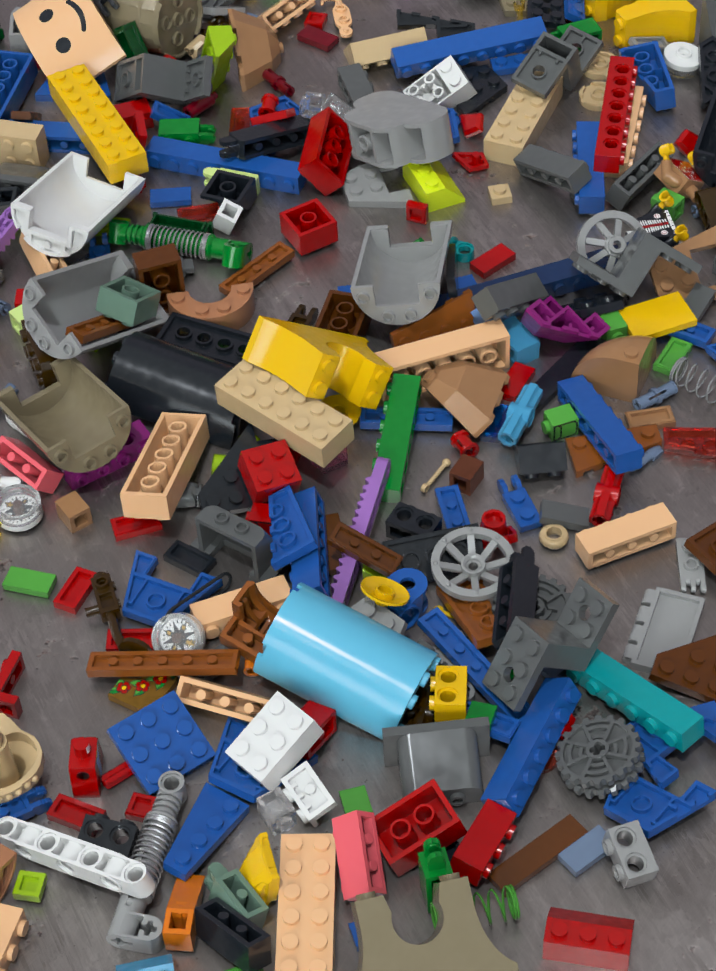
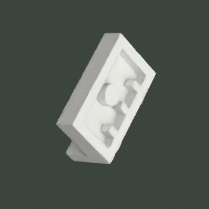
[280,760,338,828]

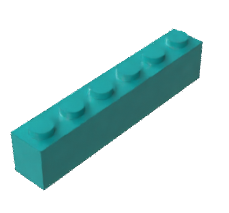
[566,649,704,752]

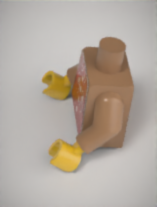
[654,143,704,203]

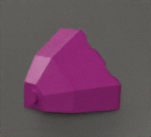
[520,295,611,343]

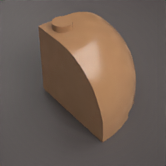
[571,335,657,403]

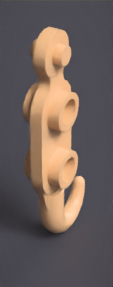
[320,0,353,38]

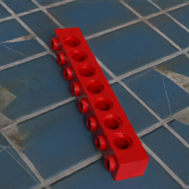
[593,56,638,174]

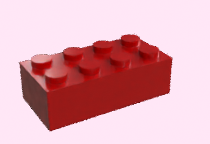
[298,107,353,196]

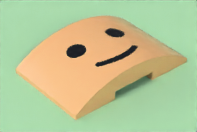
[13,0,127,78]

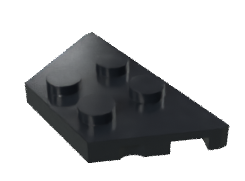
[561,292,630,319]

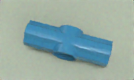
[498,382,543,447]

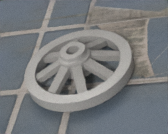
[576,210,645,285]
[431,527,514,601]

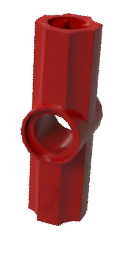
[589,464,625,527]

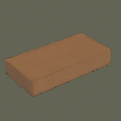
[624,405,676,430]

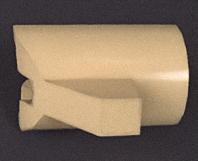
[184,34,205,59]

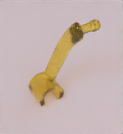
[513,0,525,21]

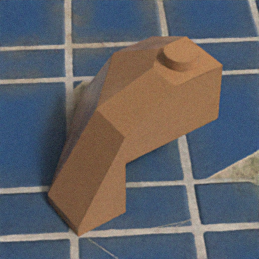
[227,9,284,92]
[421,360,510,438]

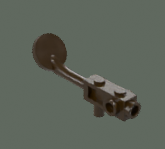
[84,572,153,651]

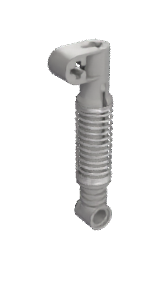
[106,771,188,954]

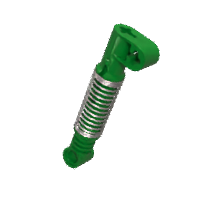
[108,219,253,269]

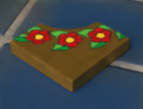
[108,676,179,712]

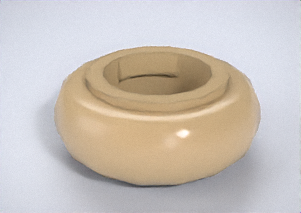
[539,524,569,550]

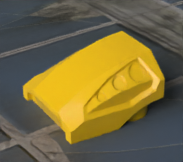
[239,832,280,906]

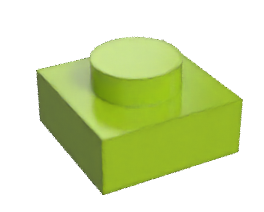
[12,870,48,903]

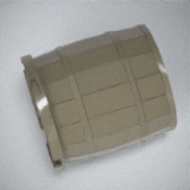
[97,0,203,58]

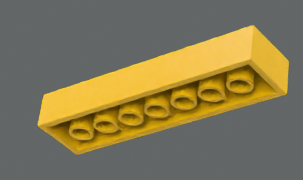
[47,64,149,184]

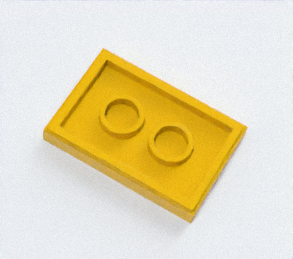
[618,291,698,338]

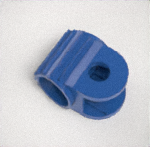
[386,568,428,631]

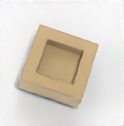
[487,183,512,206]

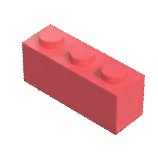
[0,435,64,494]
[332,810,387,902]

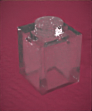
[299,91,326,119]
[256,786,297,836]

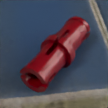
[262,68,295,98]

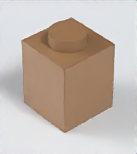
[55,491,93,534]

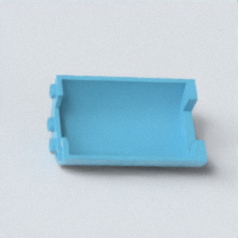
[253,582,441,740]

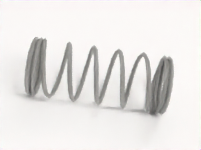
[669,356,716,404]

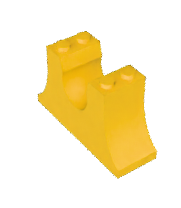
[584,0,697,48]
[242,315,394,410]

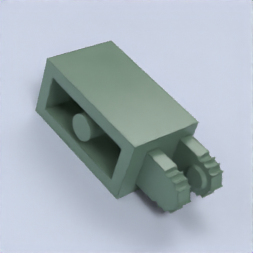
[204,862,269,929]

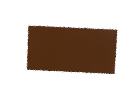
[11,111,42,121]

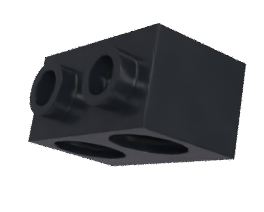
[385,501,442,539]
[78,813,140,858]

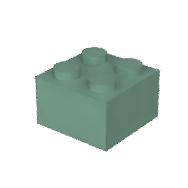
[95,275,161,327]

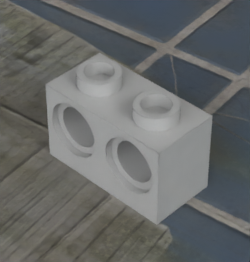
[602,820,659,889]

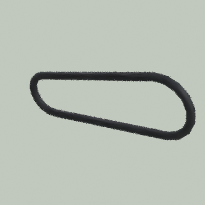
[163,572,232,623]

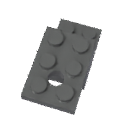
[511,25,604,99]
[114,53,214,105]
[569,227,703,297]
[482,577,619,712]

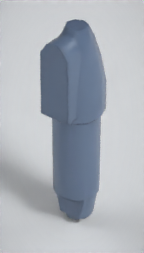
[631,445,664,472]

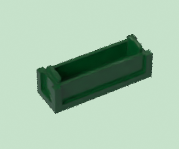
[112,21,149,59]
[147,212,214,235]

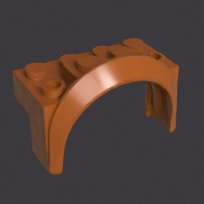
[219,581,279,663]

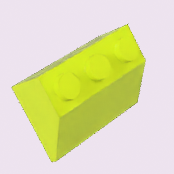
[402,161,465,213]

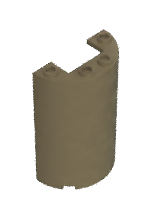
[0,357,131,473]

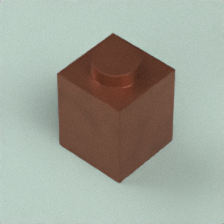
[449,454,484,496]

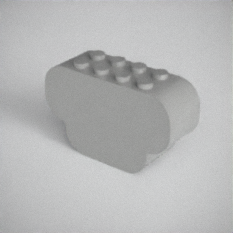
[344,90,455,168]

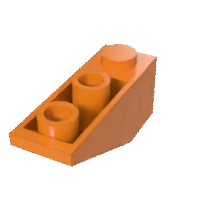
[162,875,205,952]

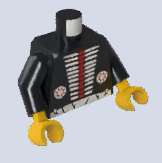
[625,190,689,247]

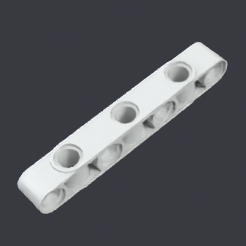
[0,816,155,899]

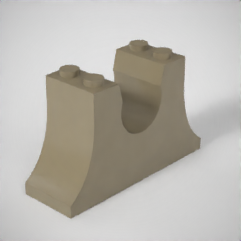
[350,872,519,971]

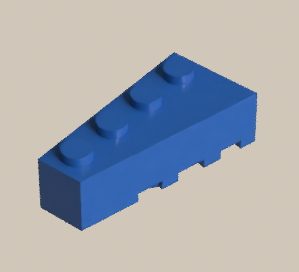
[618,40,676,111]

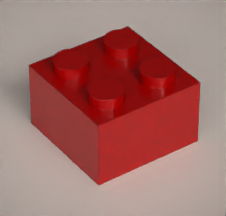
[279,198,338,256]
[237,439,302,503]

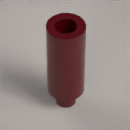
[183,91,218,118]

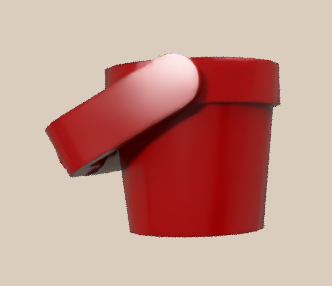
[480,509,518,549]

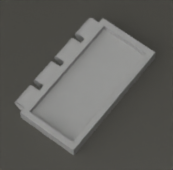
[622,587,706,673]

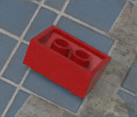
[542,907,635,971]

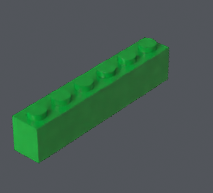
[372,373,422,504]

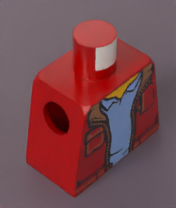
[68,737,104,798]

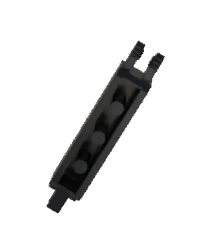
[219,115,311,160]
[492,545,539,670]

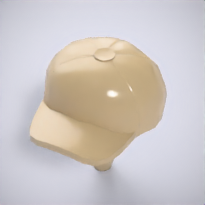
[0,713,45,804]

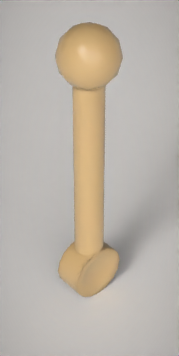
[420,458,451,493]

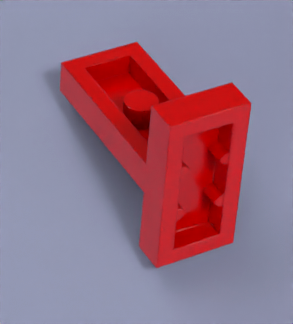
[0,650,25,719]

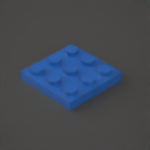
[107,690,216,796]

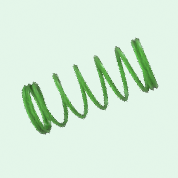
[430,884,520,929]

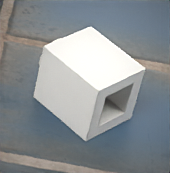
[213,198,243,235]

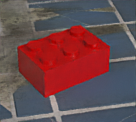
[375,778,467,877]

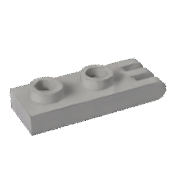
[675,538,706,593]

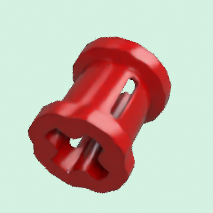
[258,93,279,115]
[450,430,480,457]

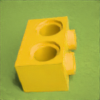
[429,665,468,722]

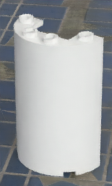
[11,151,146,257]

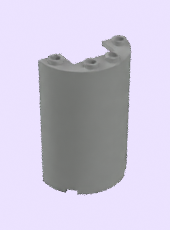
[350,220,453,325]
[22,250,169,359]

